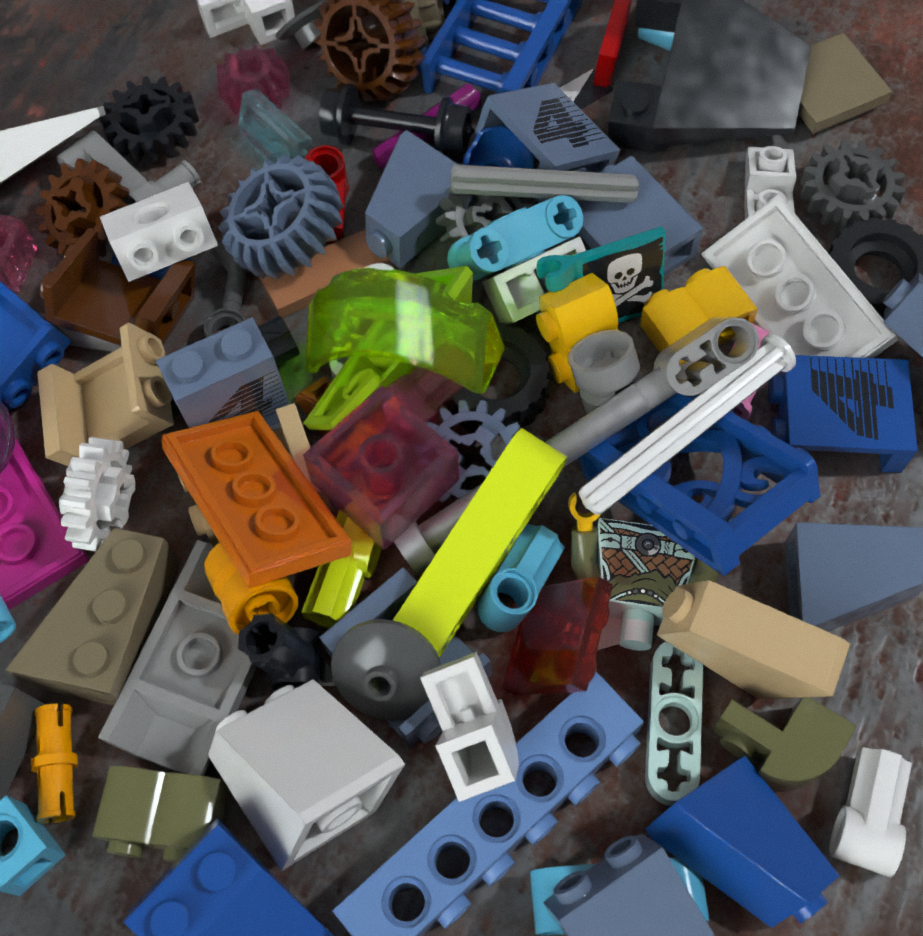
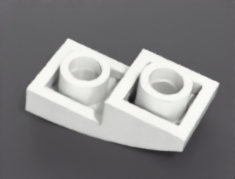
[745,146,796,219]

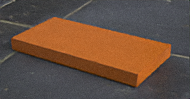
[162,411,352,589]

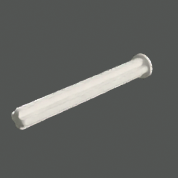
[579,334,796,515]

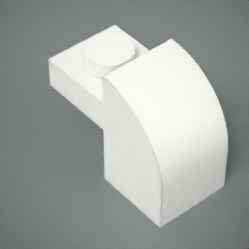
[196,0,295,45]
[420,652,519,802]

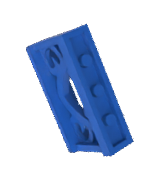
[578,393,821,577]

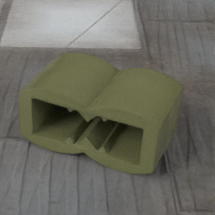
[92,766,229,862]

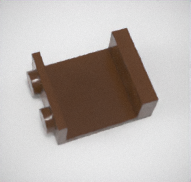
[40,228,195,346]

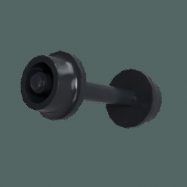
[318,83,475,156]

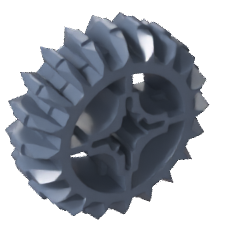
[218,154,344,280]

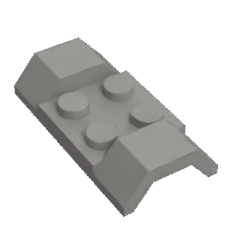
[98,540,295,776]

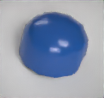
[463,125,534,169]

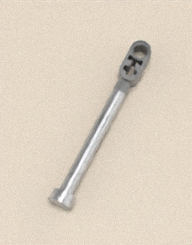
[390,317,759,576]

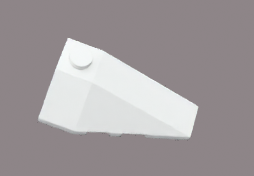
[0,106,106,185]

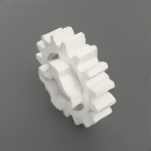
[59,437,135,551]

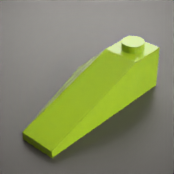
[303,266,473,430]

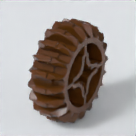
[312,0,427,102]

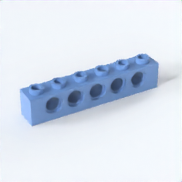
[332,671,644,936]

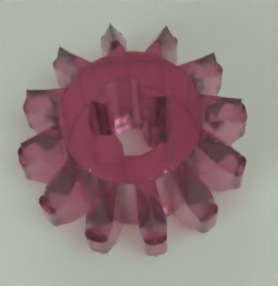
[216,43,291,119]

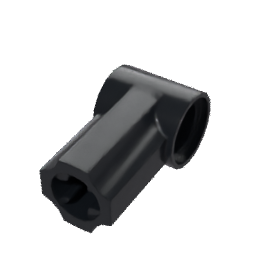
[238,613,321,691]

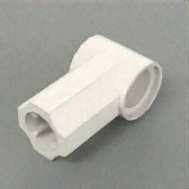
[829,747,912,877]

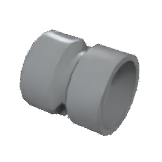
[568,330,644,414]

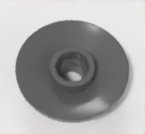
[331,619,441,721]

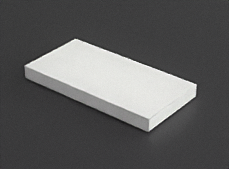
[701,194,898,358]

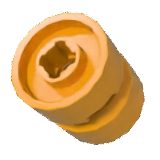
[204,542,298,635]

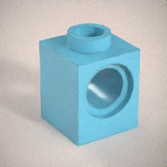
[0,795,66,896]

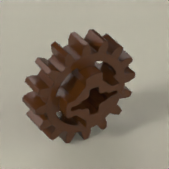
[36,158,130,257]

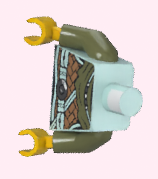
[568,492,735,651]

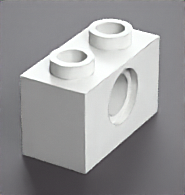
[100,182,218,282]

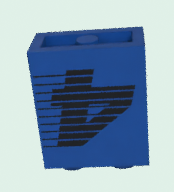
[768,355,918,473]

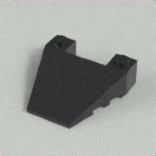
[608,0,811,153]

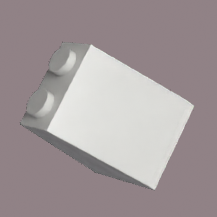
[208,679,405,871]

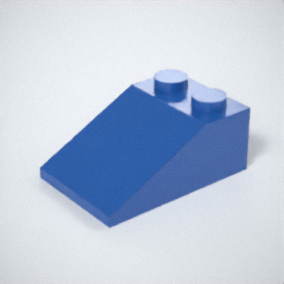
[123,818,334,936]

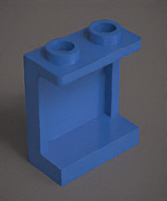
[0,280,72,414]

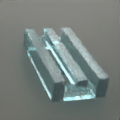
[238,89,312,162]

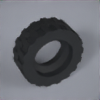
[828,217,923,320]
[441,323,550,436]

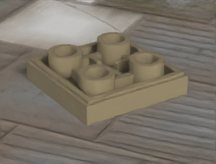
[798,32,893,134]

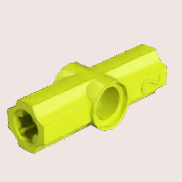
[301,469,396,629]

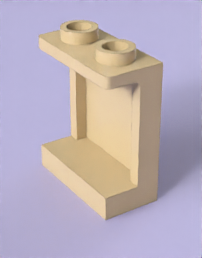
[37,322,174,466]

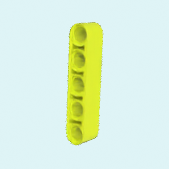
[393,428,568,658]

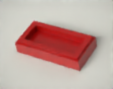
[593,0,632,88]

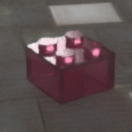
[303,386,459,550]

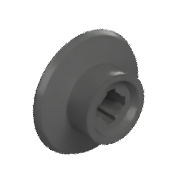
[275,0,327,52]

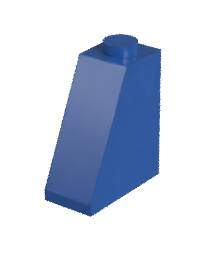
[645,756,839,928]

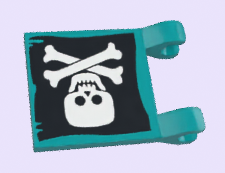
[536,226,666,350]

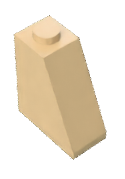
[657,580,850,699]

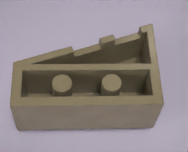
[5,528,180,706]

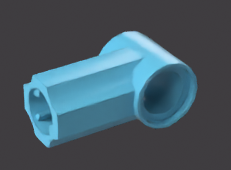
[477,523,565,632]

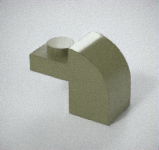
[712,697,857,791]

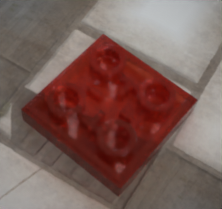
[502,577,613,695]

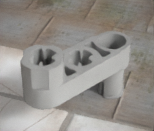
[56,130,202,205]

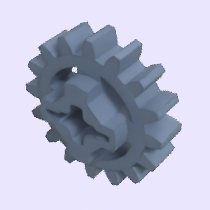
[417,400,521,503]

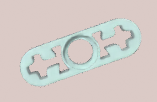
[645,641,703,806]

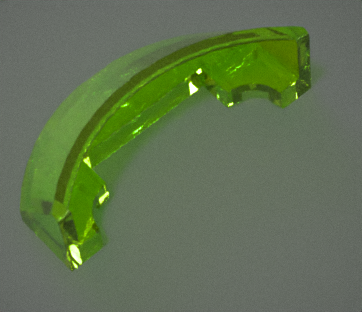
[305,268,505,394]

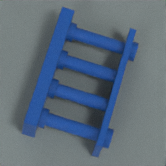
[418,0,582,94]

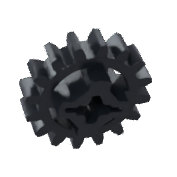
[100,76,199,163]

